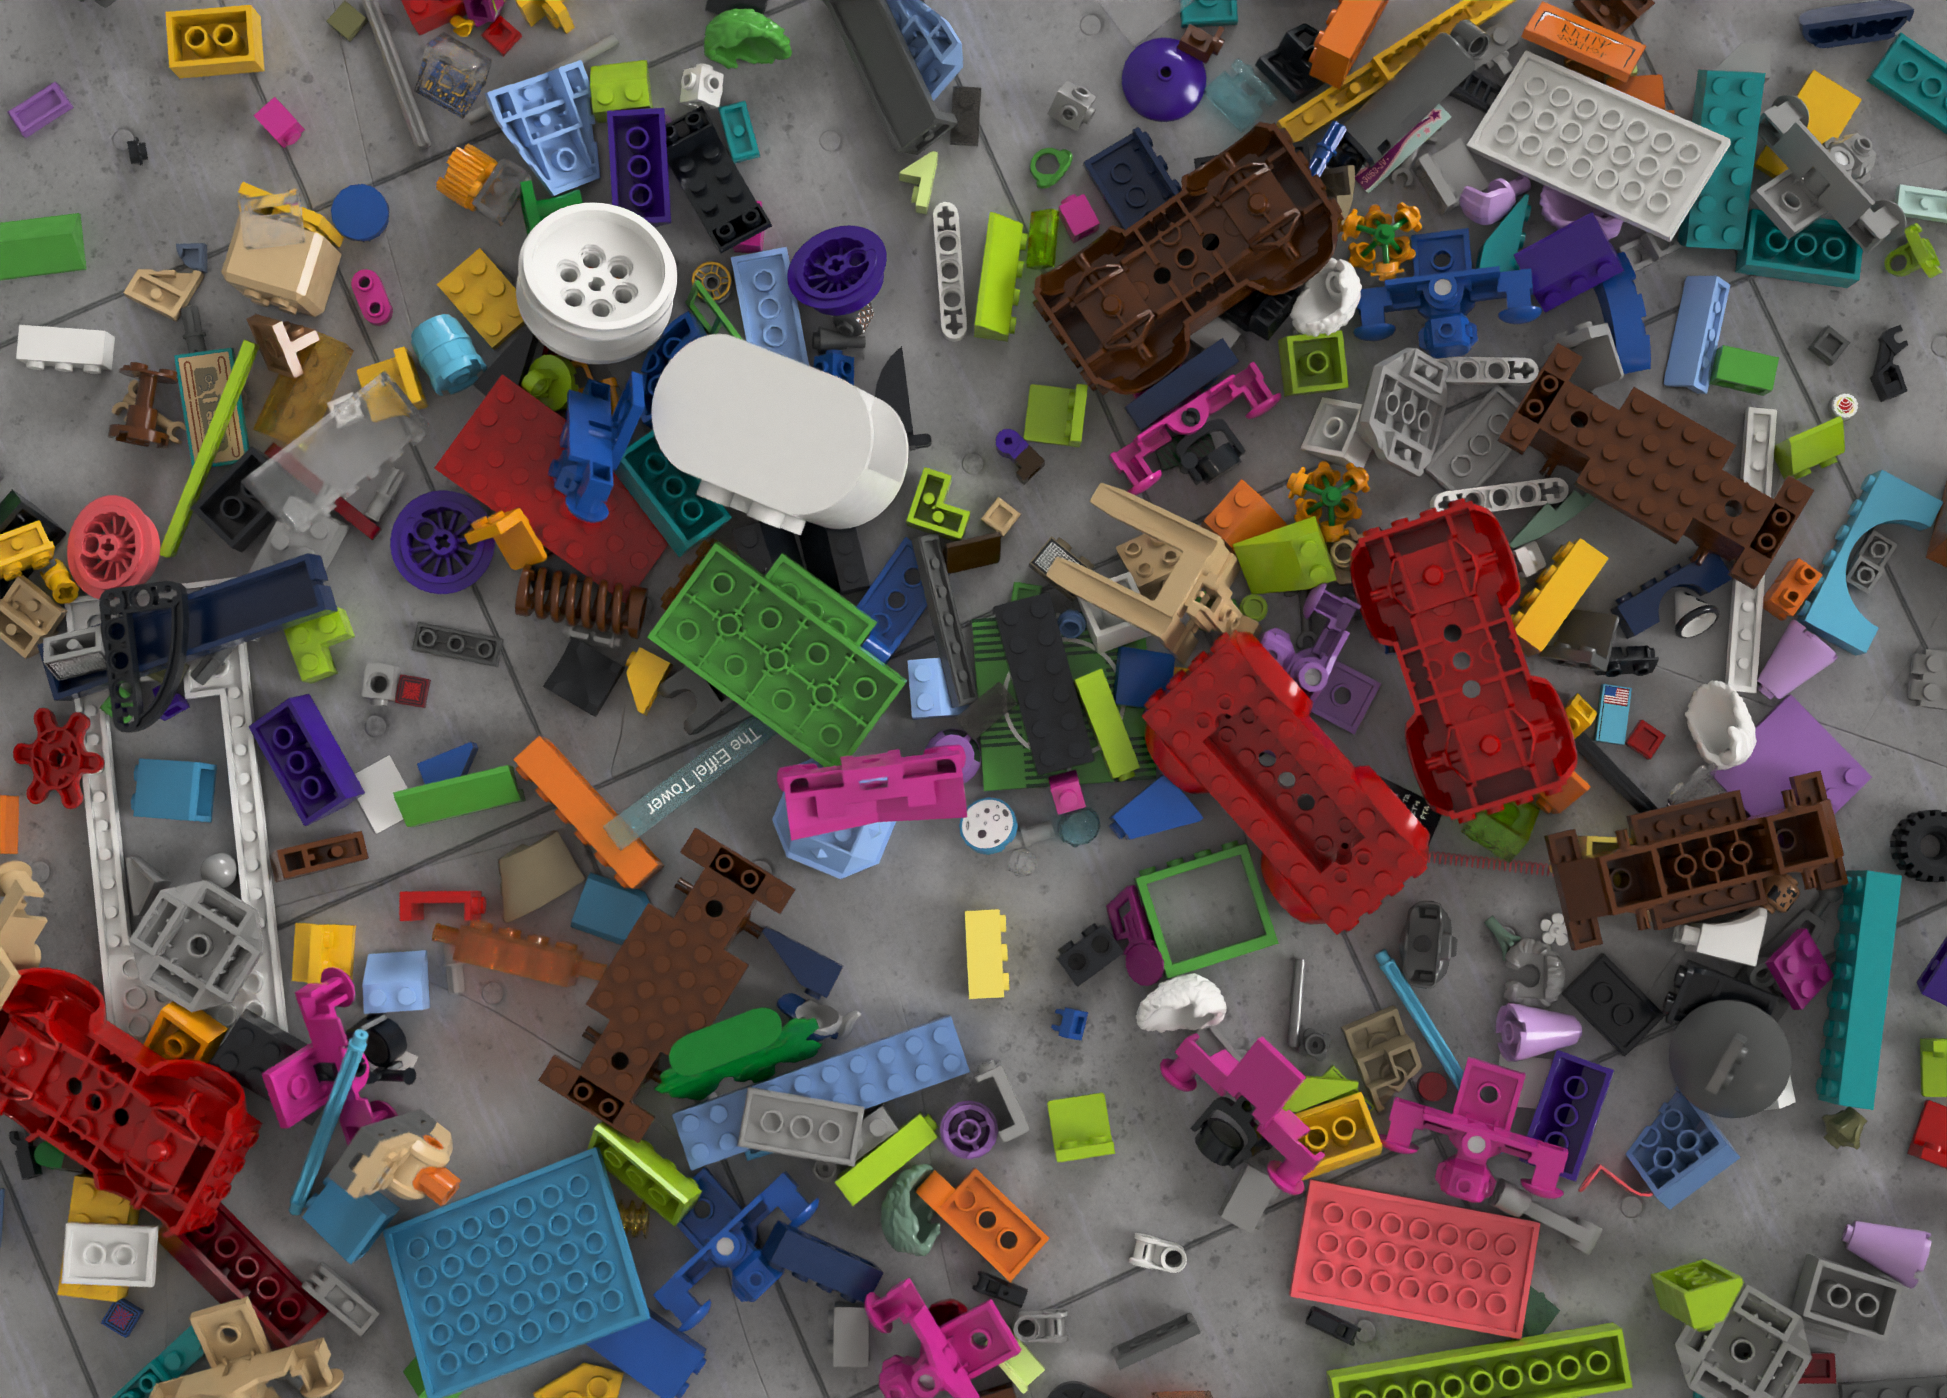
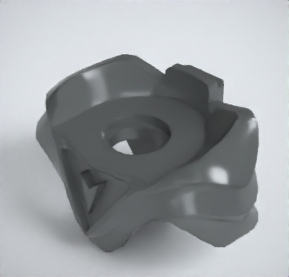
[1399,901,1457,989]

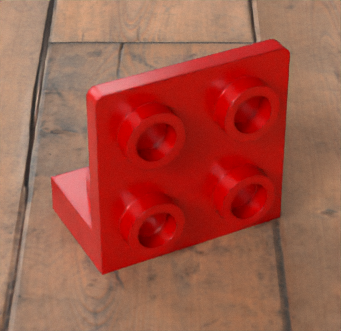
[1907,1100,1947,1169]

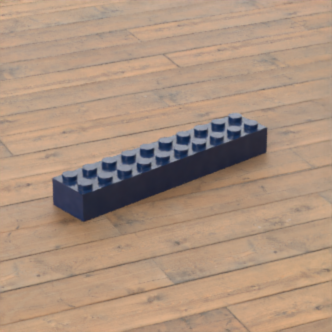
[37,553,338,701]

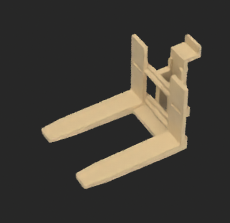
[1046,483,1262,665]

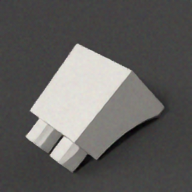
[1672,907,1767,966]

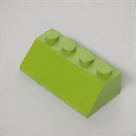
[974,212,1028,342]
[587,1122,702,1227]
[1650,1259,1744,1332]

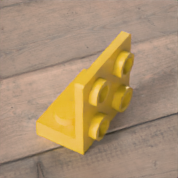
[357,346,428,424]

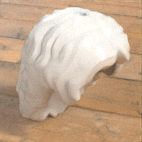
[1290,258,1362,337]
[1685,680,1757,770]
[1136,973,1226,1033]

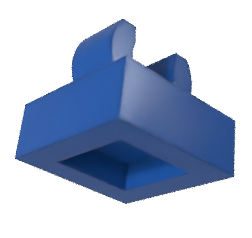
[1051,1007,1089,1041]

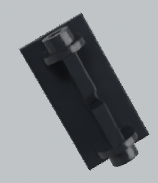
[1595,645,1659,677]

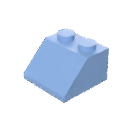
[907,658,970,720]
[363,950,430,1014]

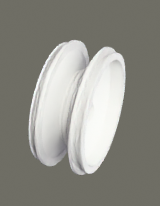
[516,203,677,364]

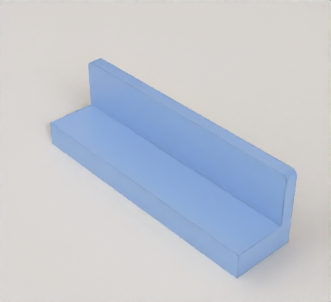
[1663,276,1730,394]

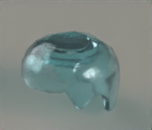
[1057,805,1101,848]

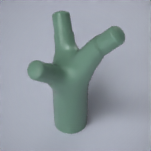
[1484,915,1522,961]

